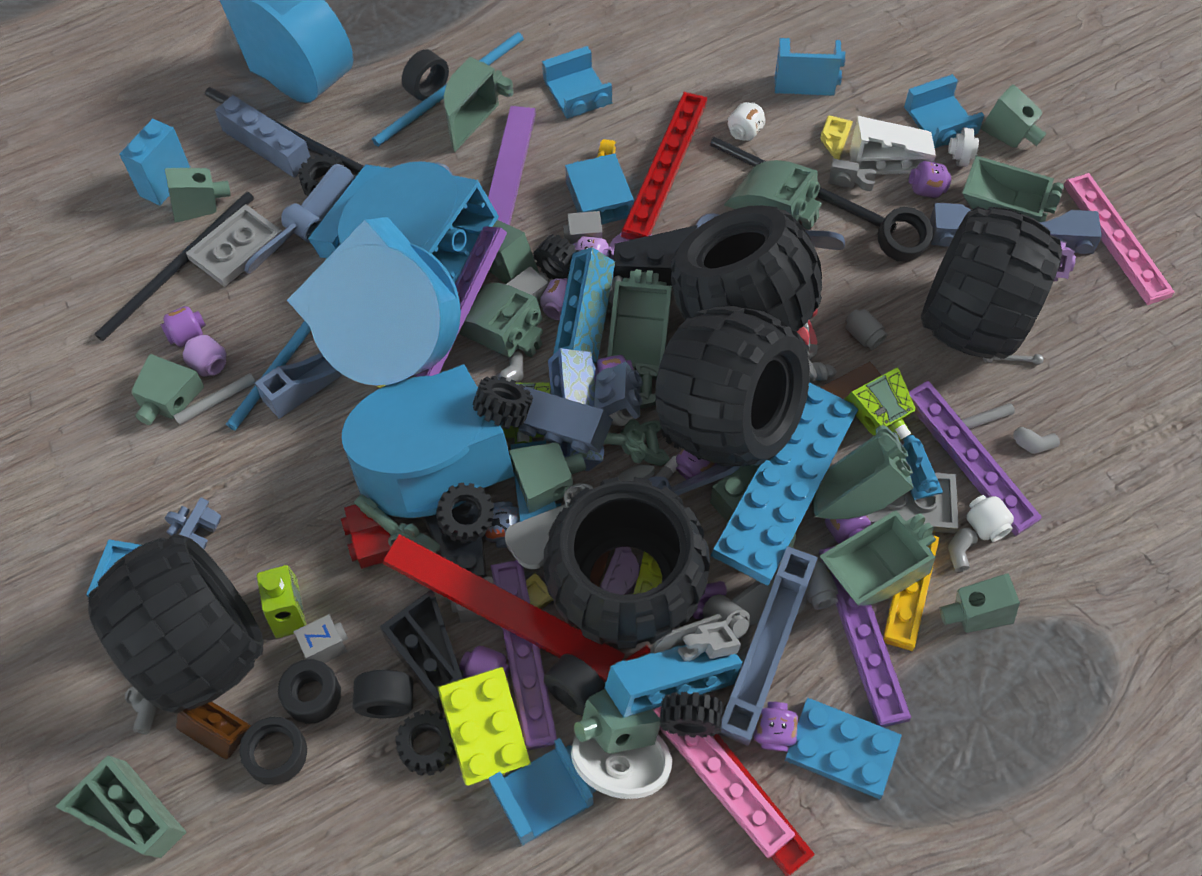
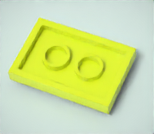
[437,667,531,786]

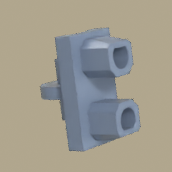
[165,497,221,549]

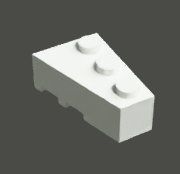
[850,116,936,175]

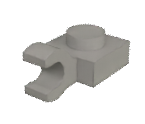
[828,158,876,191]
[678,621,741,661]

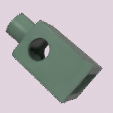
[980,84,1047,148]
[165,168,231,222]
[132,354,204,425]
[509,443,586,513]
[939,573,1020,633]
[574,689,660,754]

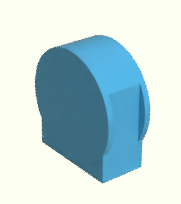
[220,0,353,103]
[338,162,499,283]
[287,217,461,385]
[342,364,514,518]

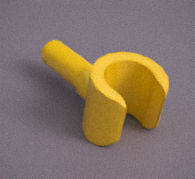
[596,139,616,158]

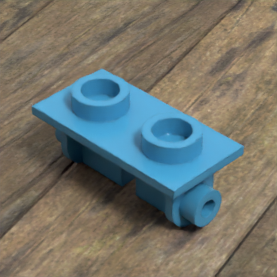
[903,435,943,500]

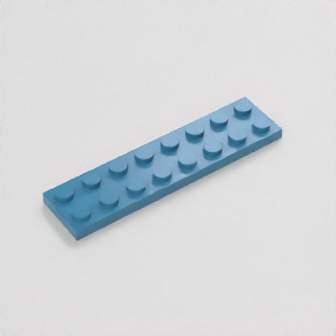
[710,382,858,586]

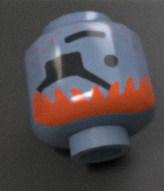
[484,502,520,548]

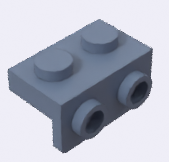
[594,361,643,419]

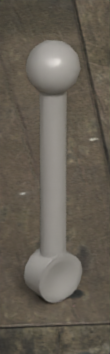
[982,354,1044,365]

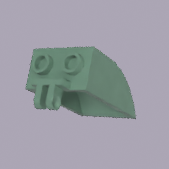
[444,57,513,152]
[962,156,1064,222]
[724,160,821,230]
[607,269,672,369]
[458,283,543,358]
[813,425,913,519]
[820,510,936,606]

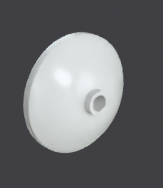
[571,735,672,799]

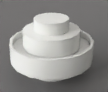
[948,128,979,167]

